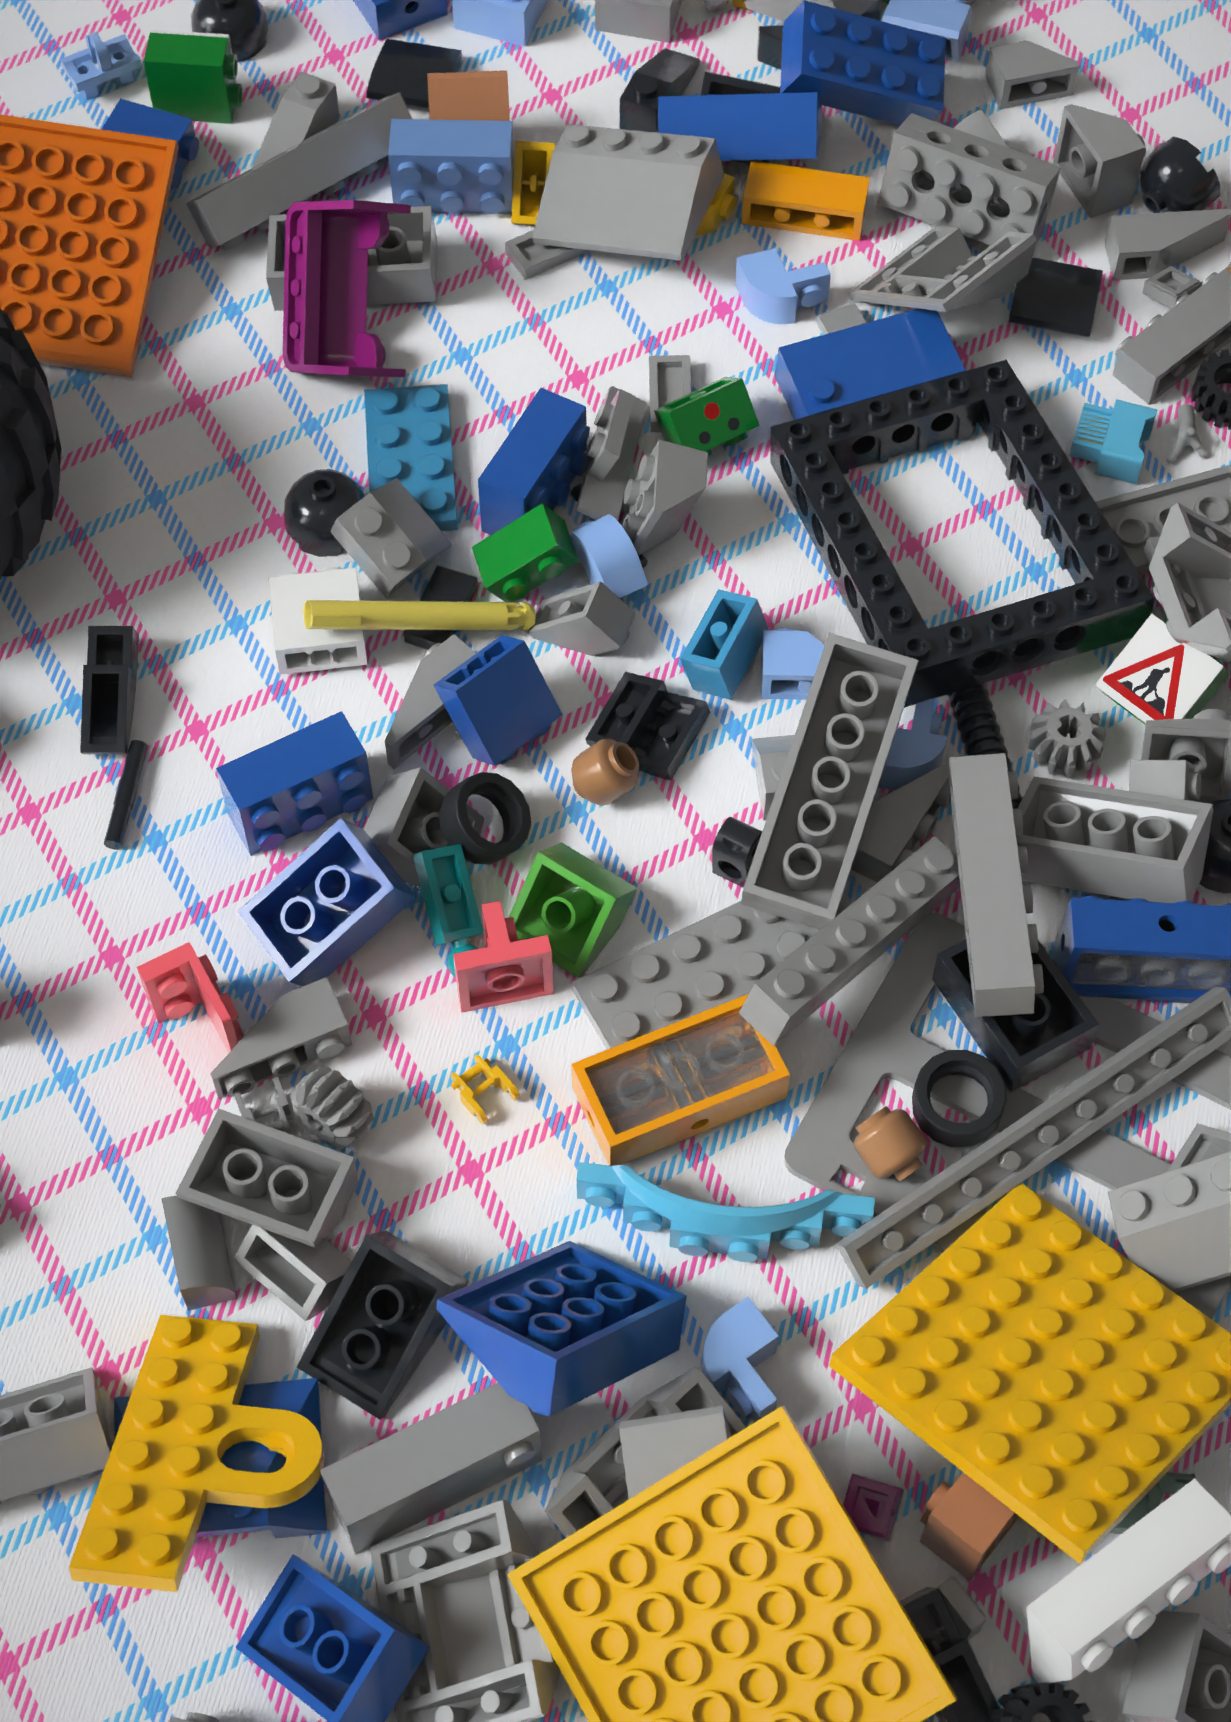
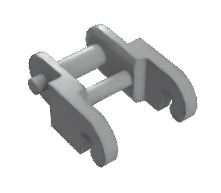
[234,1076,294,1134]

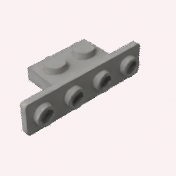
[576,386,647,521]

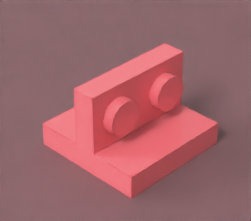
[453,901,554,1013]

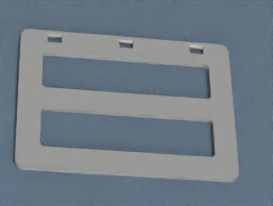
[784,913,1231,1319]

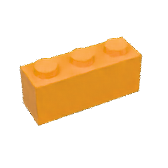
[741,161,870,241]

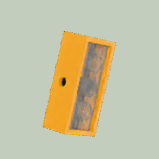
[571,994,790,1166]

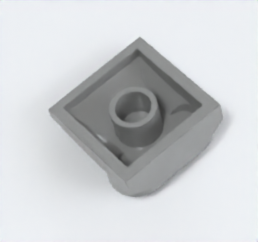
[1141,709,1231,803]

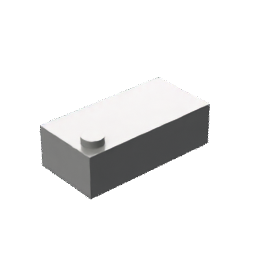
[266,206,437,311]
[320,1383,542,1554]

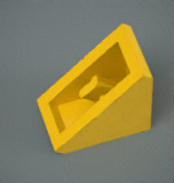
[511,141,556,225]

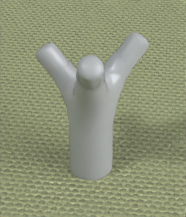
[1166,404,1208,464]

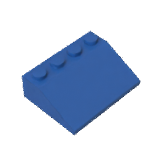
[436,1241,687,1417]

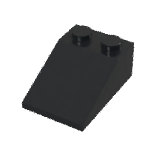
[297,1231,469,1420]

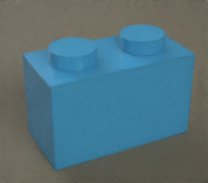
[680,589,769,700]

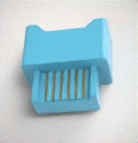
[1069,399,1158,484]

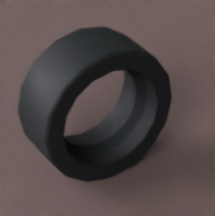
[439,772,531,865]
[912,1050,1007,1147]

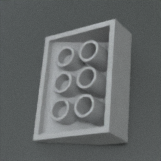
[532,124,724,261]

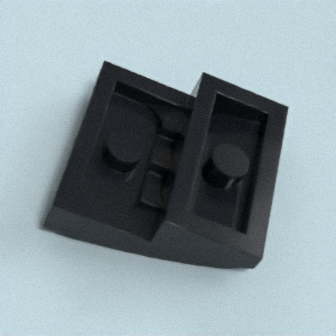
[366,38,462,108]
[1008,257,1103,337]
[585,672,710,781]

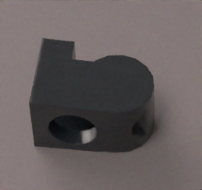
[712,817,762,888]

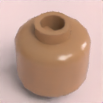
[571,738,639,806]
[854,1106,927,1182]

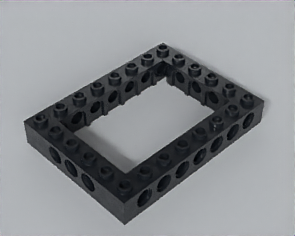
[770,360,1155,708]

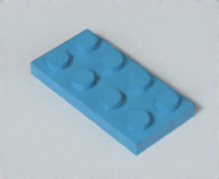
[364,384,458,531]

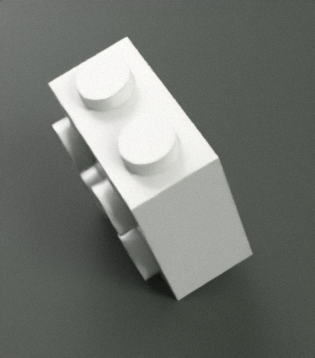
[268,567,368,675]

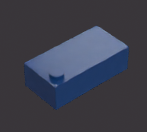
[774,309,966,420]

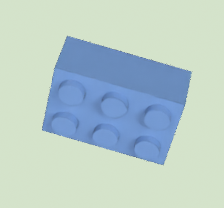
[388,119,514,214]

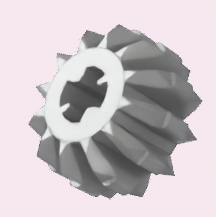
[1027,699,1106,778]
[290,1066,374,1149]

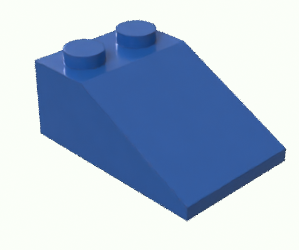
[235,1554,430,1722]

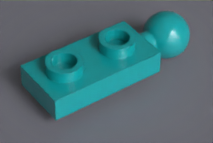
[412,844,484,978]

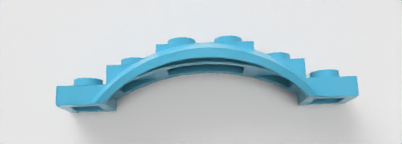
[576,1162,875,1262]

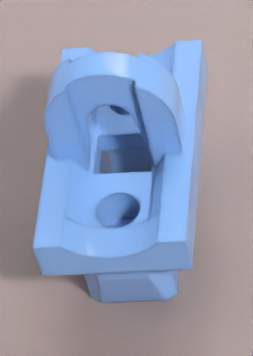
[60,31,142,100]

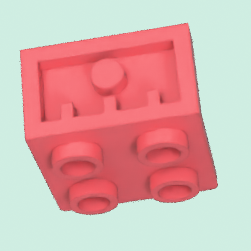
[137,942,244,1052]

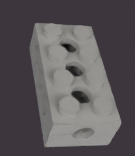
[877,113,1061,245]

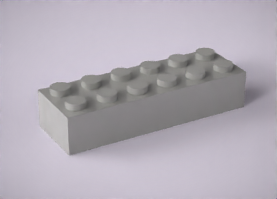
[741,633,918,929]

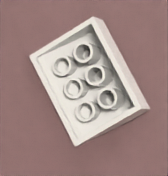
[1027,1478,1231,1683]

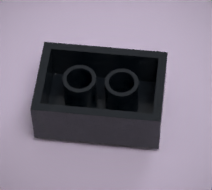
[932,939,1099,1092]

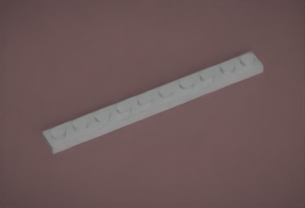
[836,986,1231,1289]

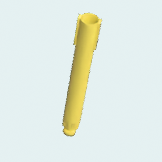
[303,600,536,631]

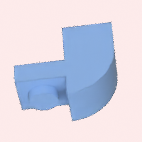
[735,248,831,324]
[570,514,649,598]
[878,698,948,790]
[702,1297,779,1422]

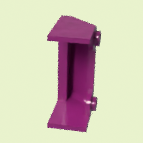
[283,200,411,378]

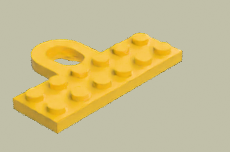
[68,1314,324,1592]

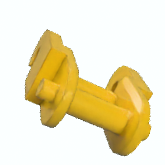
[450,1055,520,1125]

